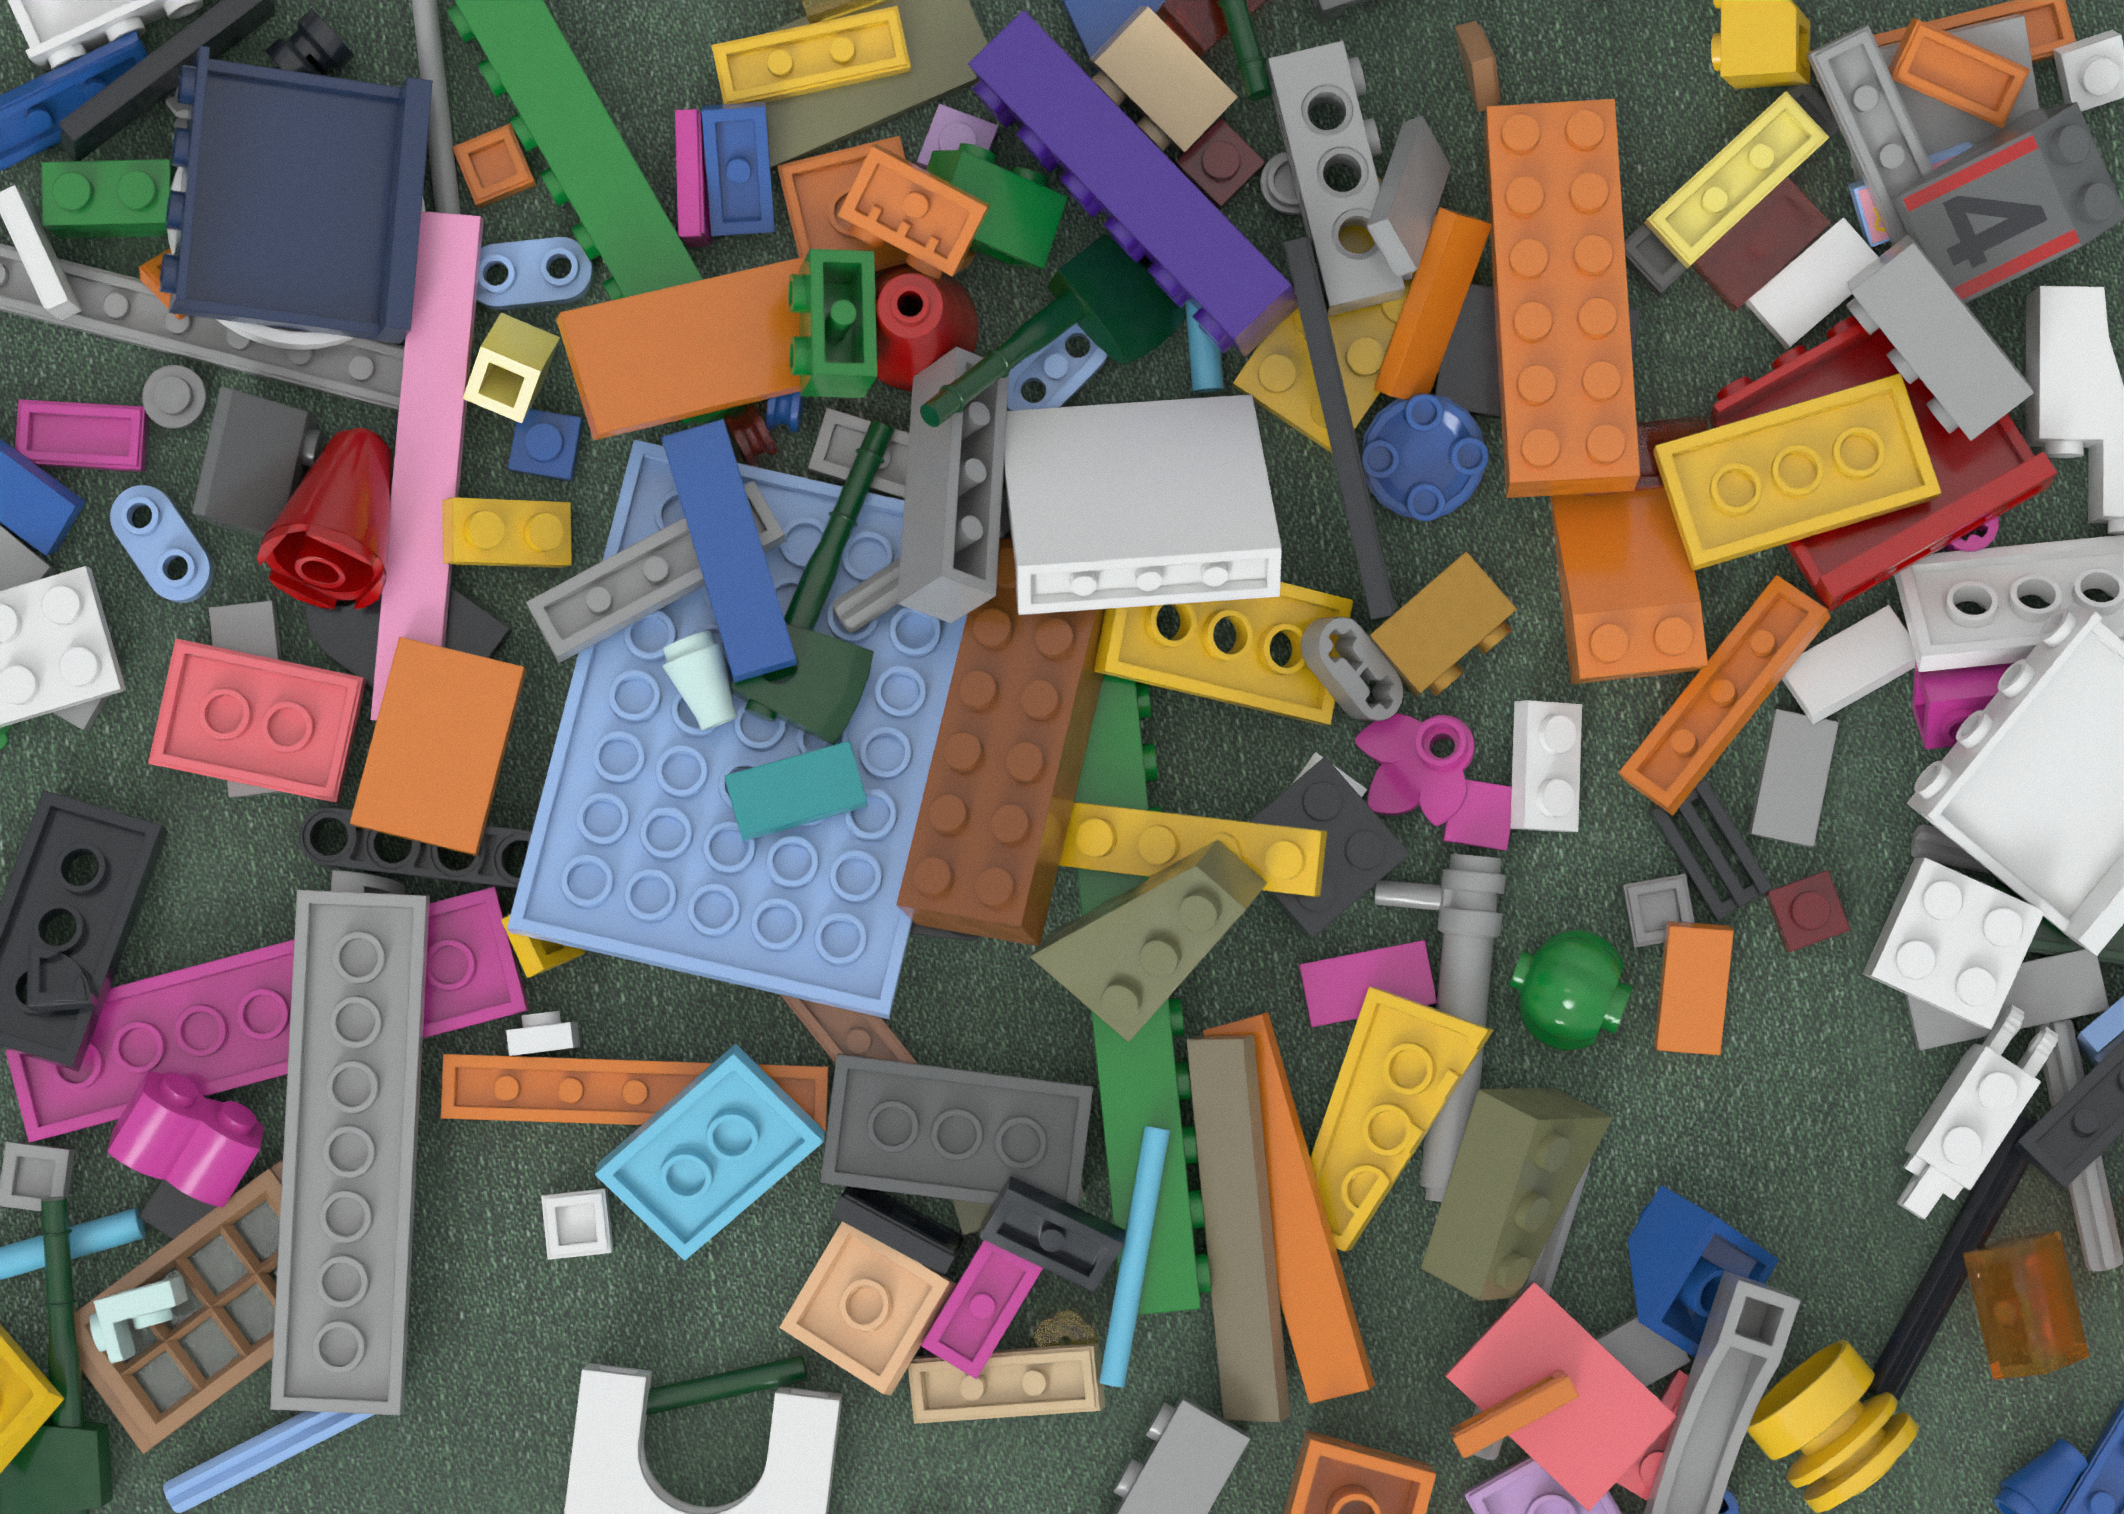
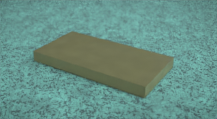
[765,0,988,172]

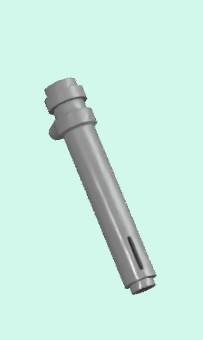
[1375,854,1506,1202]

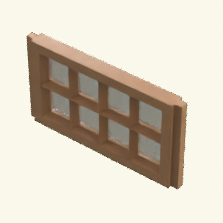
[74,1160,283,1454]

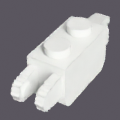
[1897,1004,2059,1219]

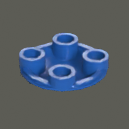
[1360,393,1489,521]

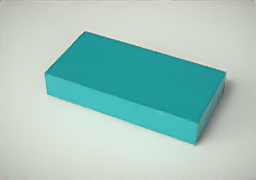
[724,741,868,841]

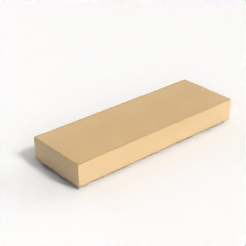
[908,1343,1105,1424]

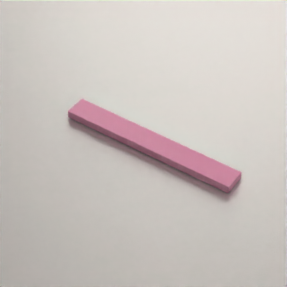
[370,211,484,721]

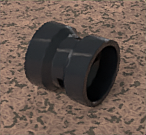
[264,8,355,76]

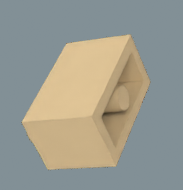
[1088,6,1238,152]

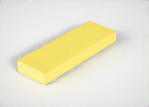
[1644,91,1829,269]

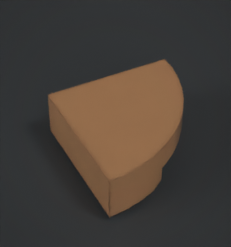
[1455,21,1501,112]

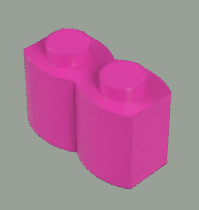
[107,1071,264,1207]

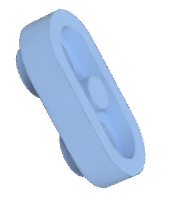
[477,237,595,310]
[1007,323,1108,411]
[110,485,214,603]

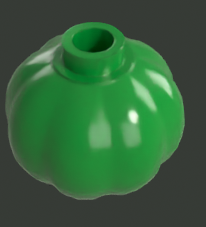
[1509,930,1633,1051]

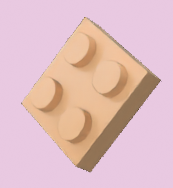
[779,1222,956,1396]

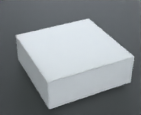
[541,1188,614,1260]

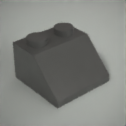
[192,386,324,537]

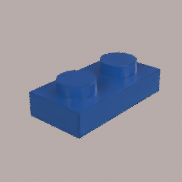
[701,102,775,236]

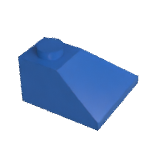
[1627,1185,1779,1358]

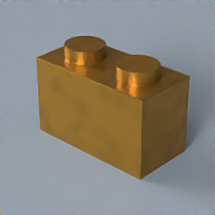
[1369,551,1517,697]

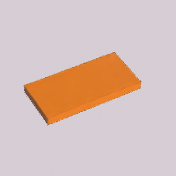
[556,257,804,440]

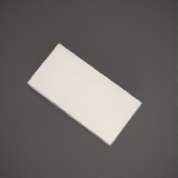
[0,185,82,320]
[1745,217,1878,350]
[1782,605,1915,725]

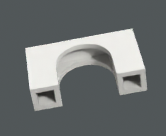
[564,1363,843,1514]

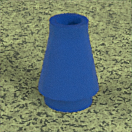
[1993,1438,2088,1514]

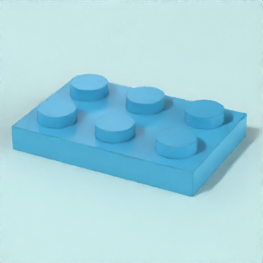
[595,1044,825,1261]

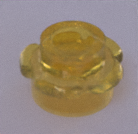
[1034,1310,1097,1347]

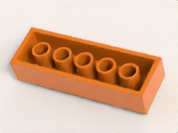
[1483,99,1640,498]

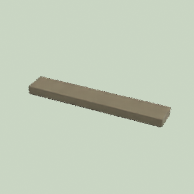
[1187,1035,1291,1422]

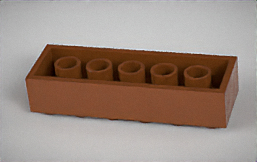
[896,537,1105,946]

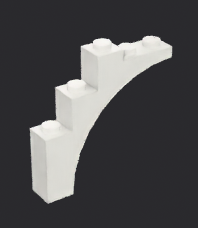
[2025,286,2124,535]

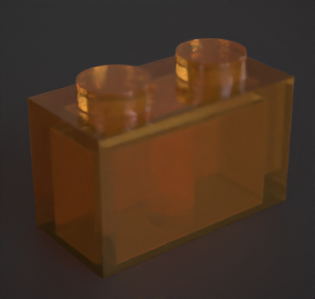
[1963,1230,2090,1380]

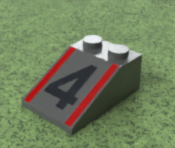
[1891,102,2124,303]

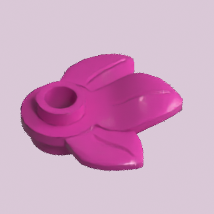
[1355,713,1475,826]

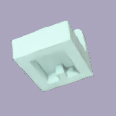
[90,1275,188,1364]

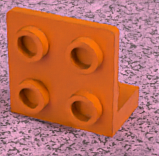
[837,144,991,279]

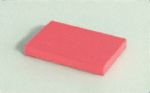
[148,639,367,804]
[1445,1281,1677,1511]

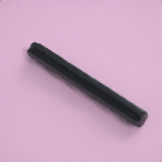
[1867,1115,2036,1402]

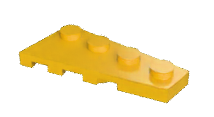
[1310,987,1493,1252]

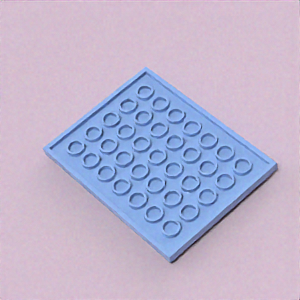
[507,440,1005,1019]

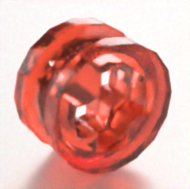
[723,403,778,466]

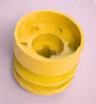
[1747,1339,1919,1514]

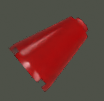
[875,266,978,392]
[257,428,393,609]

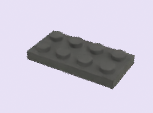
[820,1054,1093,1207]

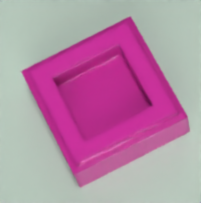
[1442,779,1512,851]

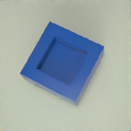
[508,409,584,483]

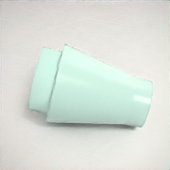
[662,630,738,731]

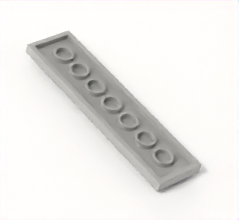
[270,890,430,1415]

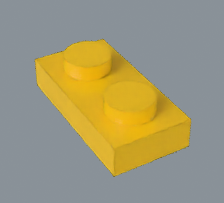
[442,497,572,568]

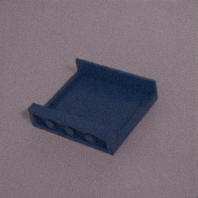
[159,46,433,343]

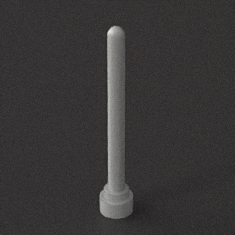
[412,0,461,214]

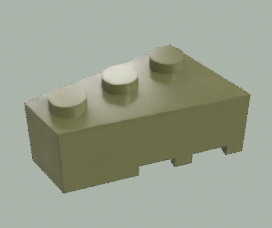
[1029,839,1267,1042]
[1421,1087,1613,1301]

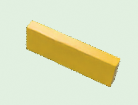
[711,6,912,104]

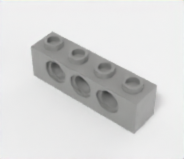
[1266,41,1412,316]

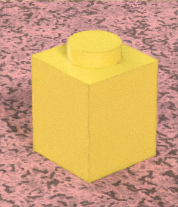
[462,313,560,423]

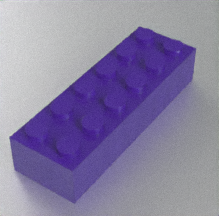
[968,10,1298,358]

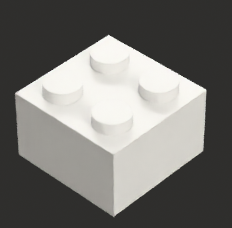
[1862,857,2045,1030]

